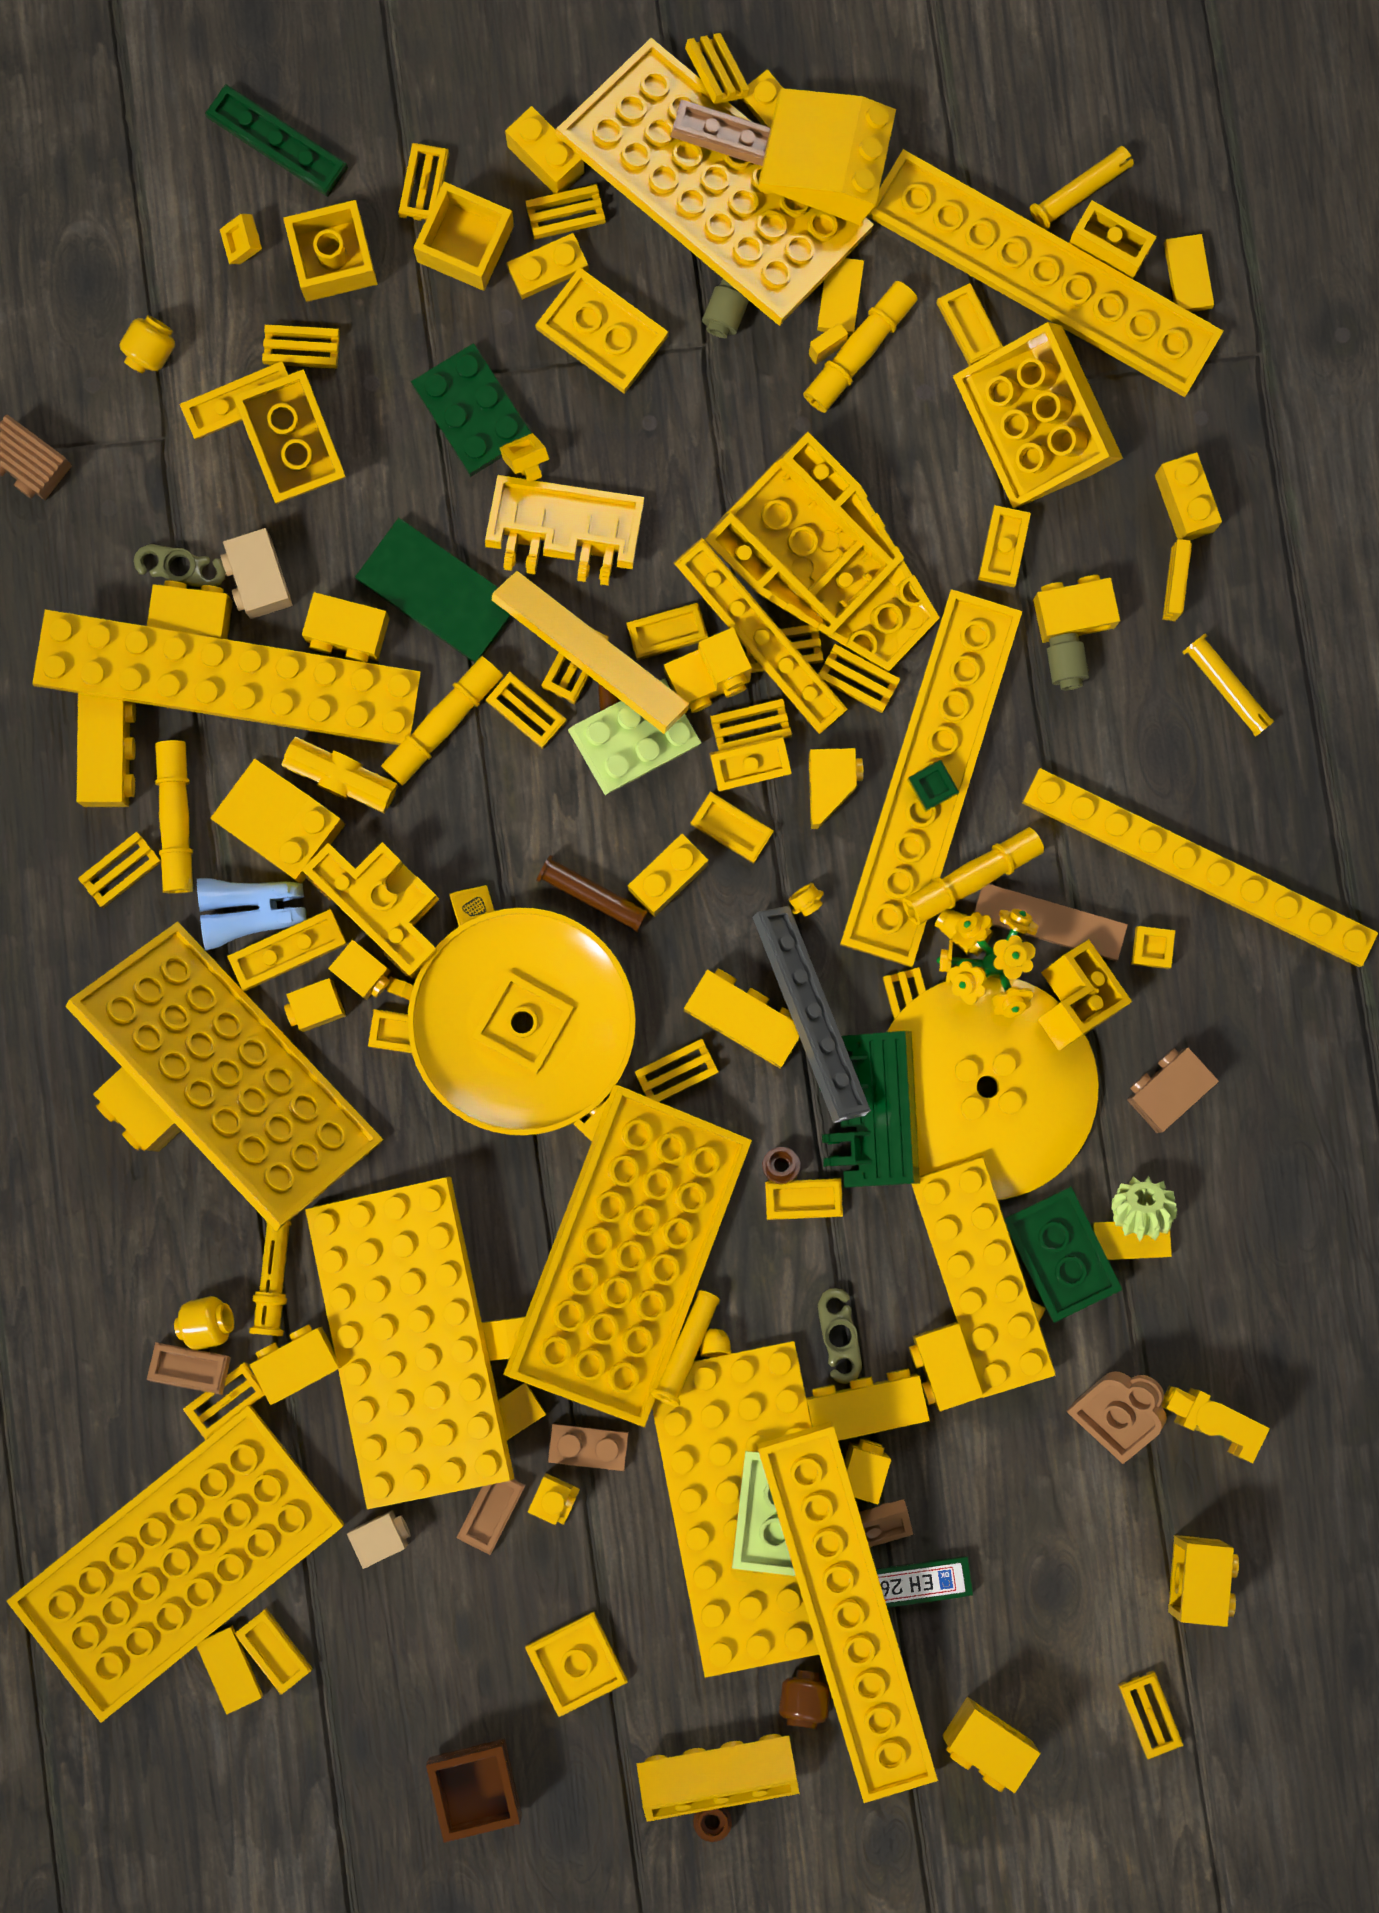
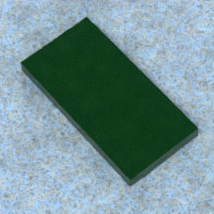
[355,517,511,663]

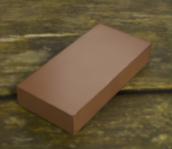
[147,1342,231,1395]
[456,1479,525,1555]

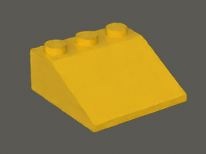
[758,88,896,225]

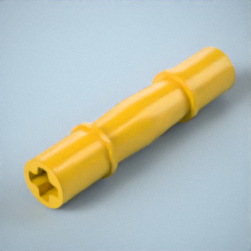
[803,281,918,413]
[381,656,503,786]
[155,740,193,894]
[903,827,1044,925]

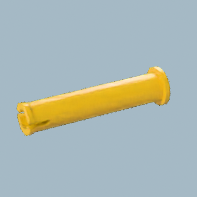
[1030,146,1134,230]
[1182,633,1274,737]
[651,1290,720,1406]

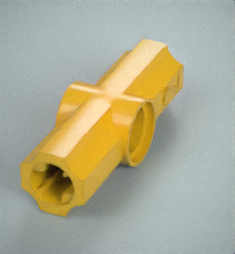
[282,737,398,814]

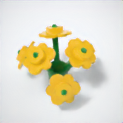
[936,909,1039,1018]

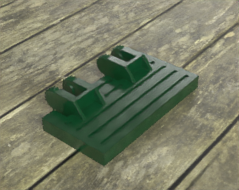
[819,1031,920,1187]

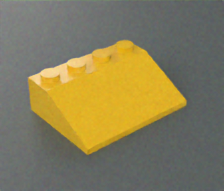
[953,322,1123,509]

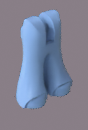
[197,878,307,950]

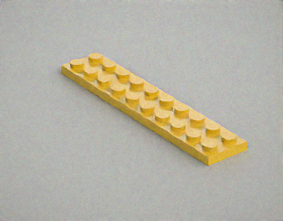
[867,149,1223,397]
[840,589,1022,967]
[33,609,421,745]
[757,1422,938,1803]

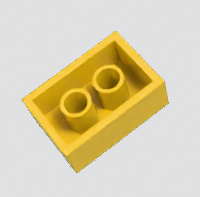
[233,369,346,504]

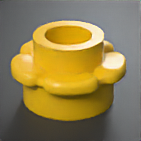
[788,883,824,916]

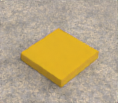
[525,1611,628,1717]

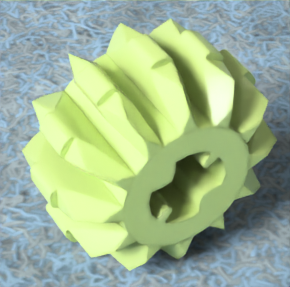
[1111,1176,1177,1242]

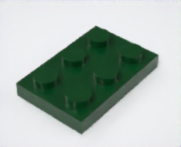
[411,343,531,477]
[1004,1186,1123,1323]

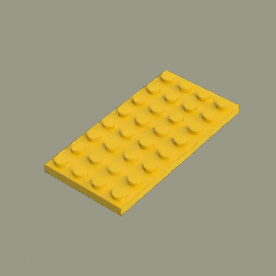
[555,38,874,326]
[65,921,383,1231]
[503,1085,752,1427]
[305,1177,515,1509]
[652,1341,819,1678]
[6,1405,345,1723]

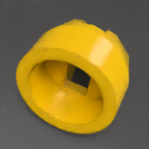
[700,1328,731,1357]

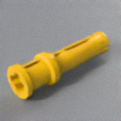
[249,1221,291,1336]

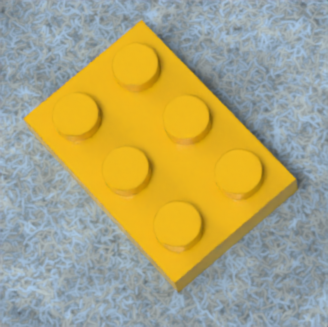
[535,267,669,394]

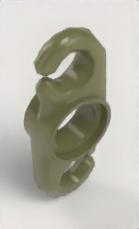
[133,544,226,588]
[818,1288,862,1384]

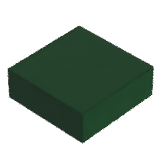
[907,760,959,812]

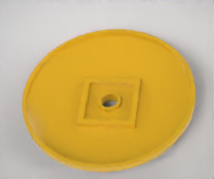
[407,908,636,1136]
[886,976,1099,1200]

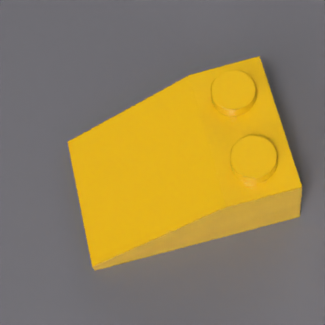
[210,759,346,883]

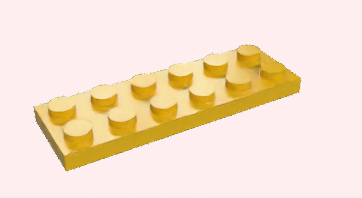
[912,1156,1056,1398]

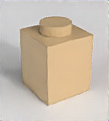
[347,1510,411,1569]

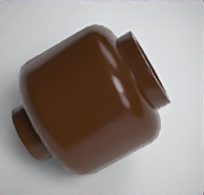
[779,1670,831,1729]

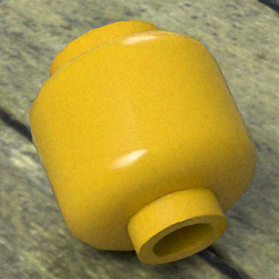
[119,315,175,374]
[174,1296,234,1350]

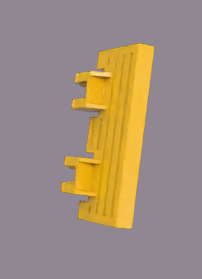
[485,475,644,586]

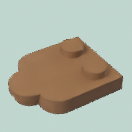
[1067,1371,1167,1464]

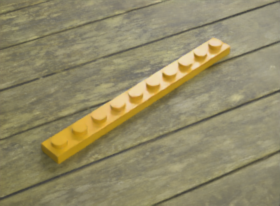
[1022,768,1378,967]

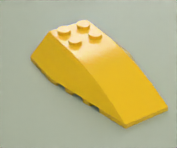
[704,432,940,672]

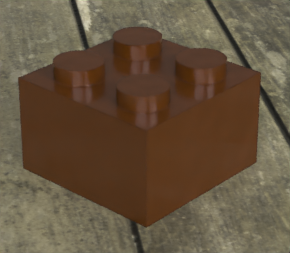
[426,1738,522,1843]

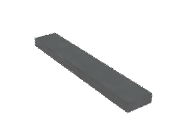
[752,906,871,1123]

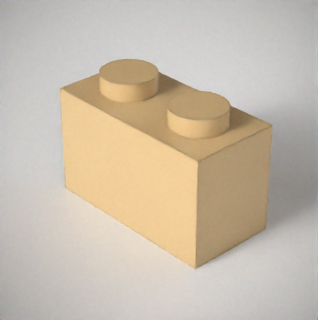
[220,528,293,619]

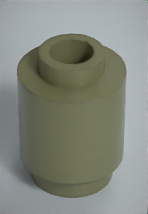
[702,279,749,338]
[1047,633,1089,691]

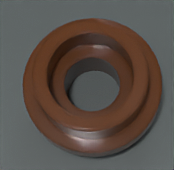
[762,1147,800,1185]
[693,1807,732,1842]

